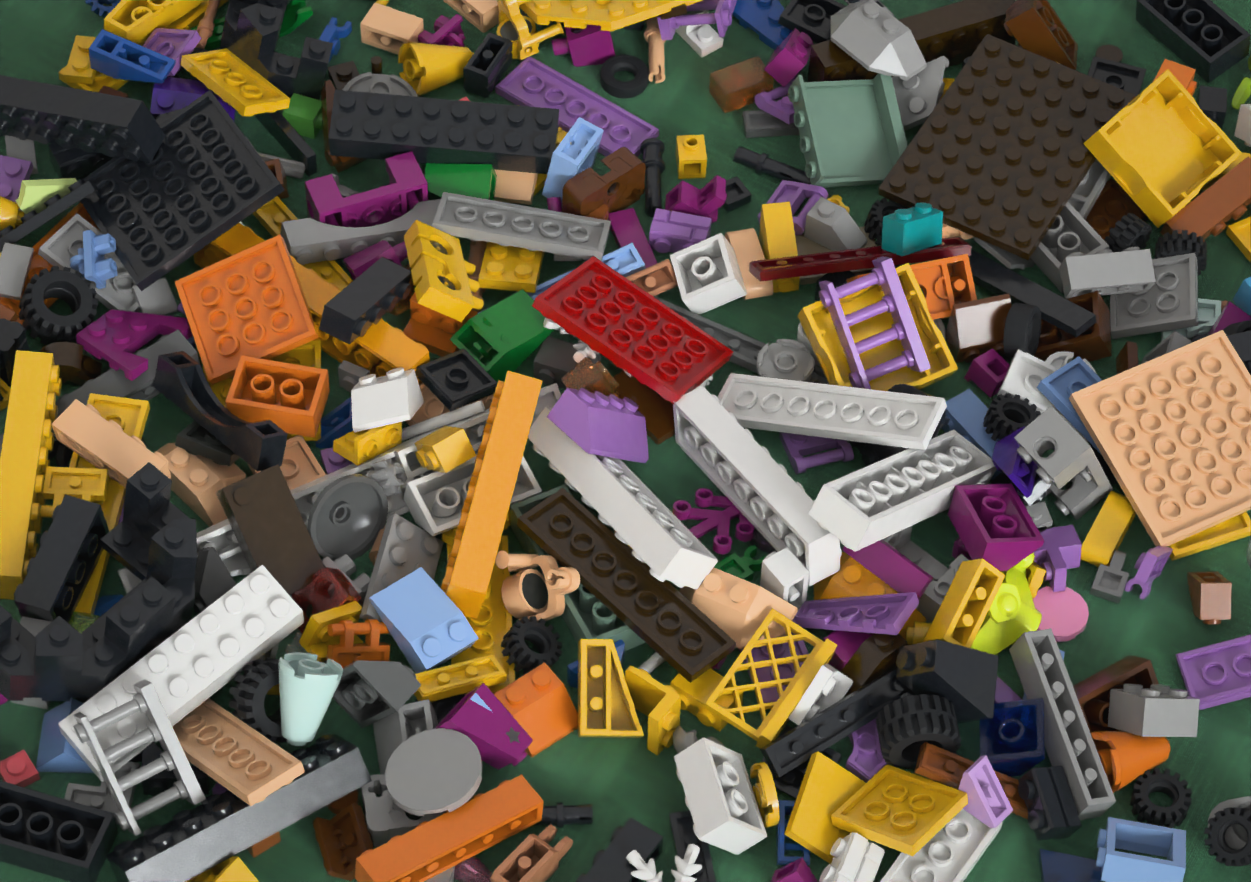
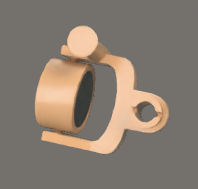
[495,550,580,622]

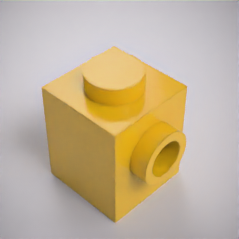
[676,134,707,179]

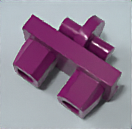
[418,14,466,47]

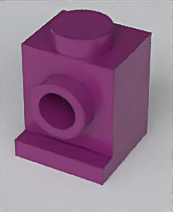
[964,348,1010,398]

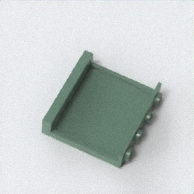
[788,73,908,187]

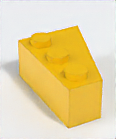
[578,639,644,738]

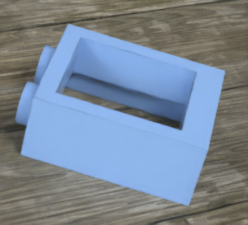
[542,117,604,204]
[1096,817,1186,882]

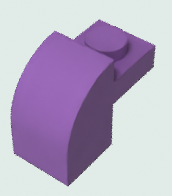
[1034,525,1082,592]

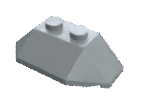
[830,0,927,81]

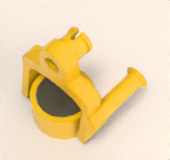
[496,0,564,60]

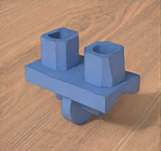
[70,229,118,289]

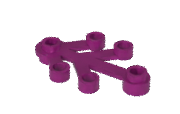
[672,488,754,554]

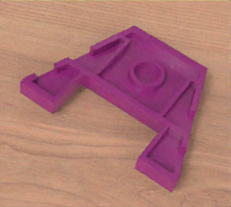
[76,309,193,381]

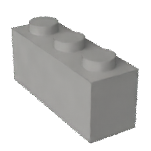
[1059,247,1156,299]

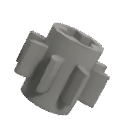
[368,458,406,497]

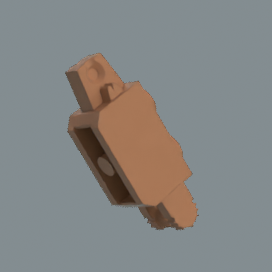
[490,824,574,882]

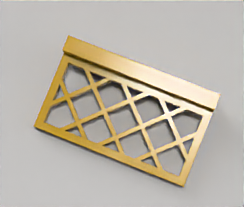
[704,608,838,749]

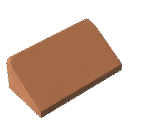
[625,259,678,297]

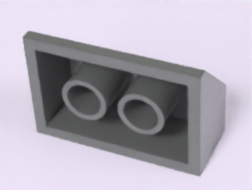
[333,660,421,728]

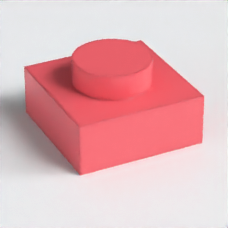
[0,749,40,787]

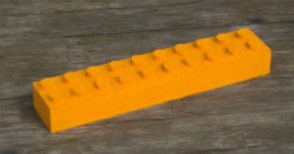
[194,223,430,385]

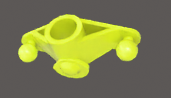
[971,552,1042,655]

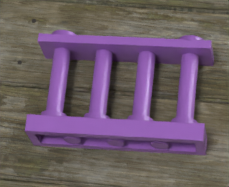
[657,0,737,40]
[819,256,931,389]

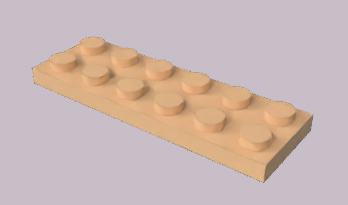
[173,698,305,806]

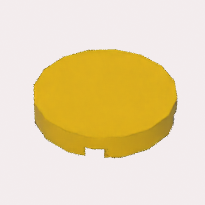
[750,762,780,828]

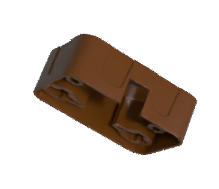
[562,147,646,216]

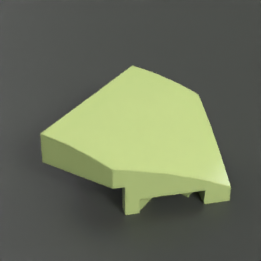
[15,178,77,214]

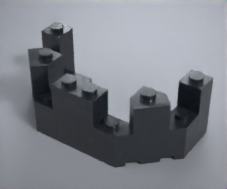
[220,0,333,100]
[0,462,197,701]

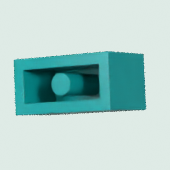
[882,203,943,256]

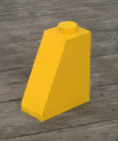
[759,201,800,293]

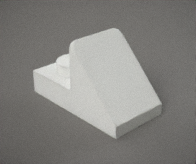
[676,10,724,58]

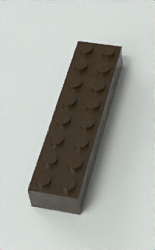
[808,0,1016,82]

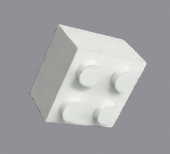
[670,233,747,315]

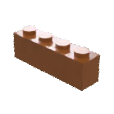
[1160,156,1251,242]

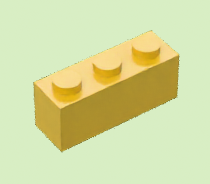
[923,558,1006,648]

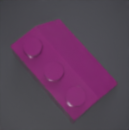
[947,484,1044,571]

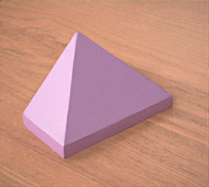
[958,755,1013,828]

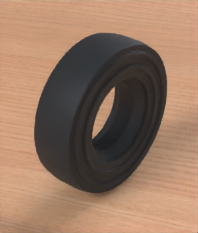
[600,54,649,98]

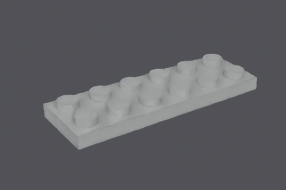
[432,192,611,261]

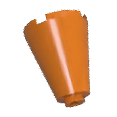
[1091,731,1170,793]

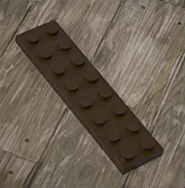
[517,488,736,683]

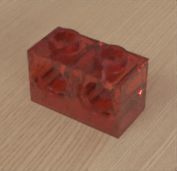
[291,567,362,634]

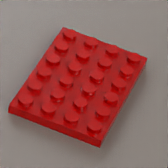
[532,256,734,404]

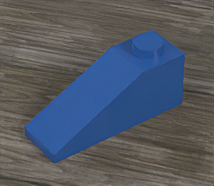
[89,29,176,83]

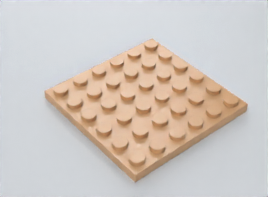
[1069,330,1251,547]

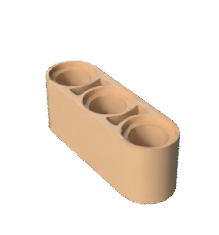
[725,228,773,300]

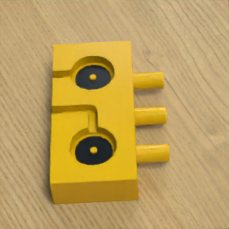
[404,220,484,322]

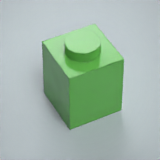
[283,93,323,139]

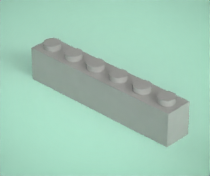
[1009,629,1116,820]

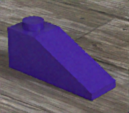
[992,426,1038,498]

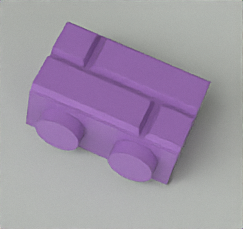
[649,208,712,253]

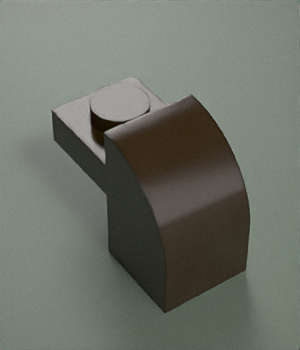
[39,342,102,387]

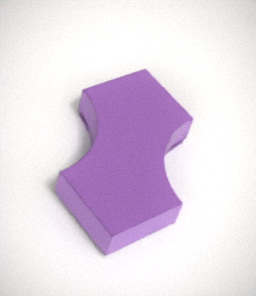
[845,717,890,783]

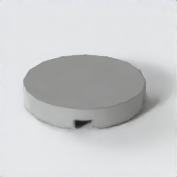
[756,339,815,382]

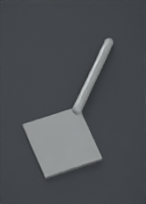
[132,277,178,354]

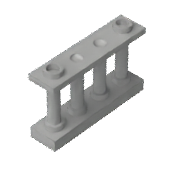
[73,679,206,836]

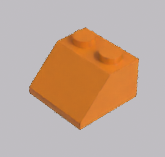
[494,662,578,758]

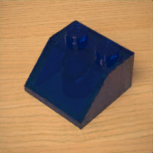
[980,698,1045,777]

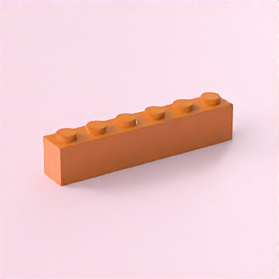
[355,774,544,882]

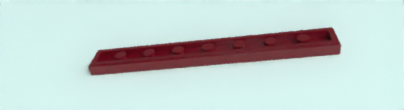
[749,236,971,281]

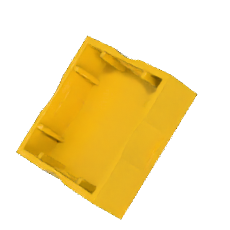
[1083,69,1242,228]
[797,263,958,391]

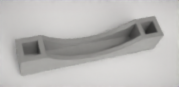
[280,199,441,265]

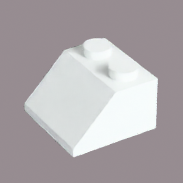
[351,367,424,433]

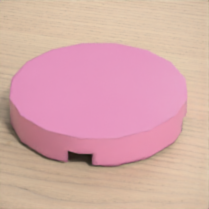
[1032,586,1089,642]

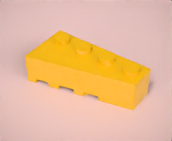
[104,0,207,45]

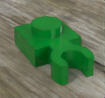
[714,545,765,582]

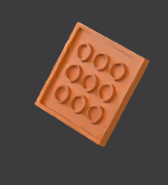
[174,234,319,385]

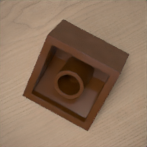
[945,293,1011,363]

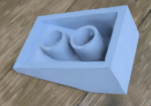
[369,567,479,673]

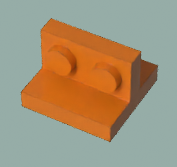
[403,292,478,357]

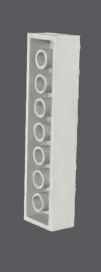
[673,386,842,586]
[528,406,718,590]
[808,429,997,552]
[58,565,304,782]

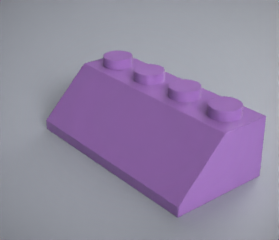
[547,388,649,463]

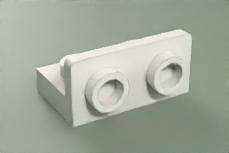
[789,664,853,725]

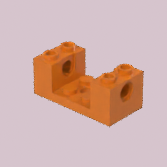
[846,254,977,320]

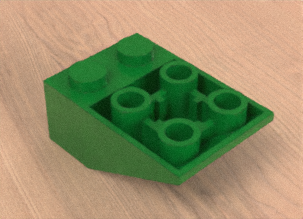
[450,289,555,382]

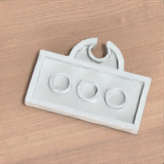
[997,349,1096,442]

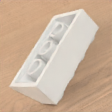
[403,456,542,536]

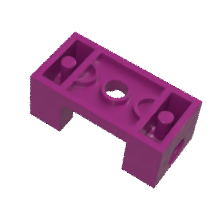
[305,151,428,228]

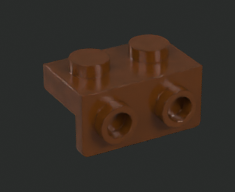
[312,803,374,881]

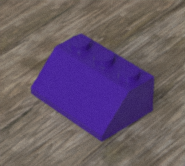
[150,76,236,122]

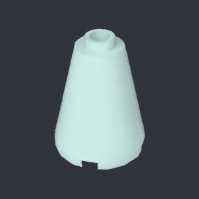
[278,652,343,746]

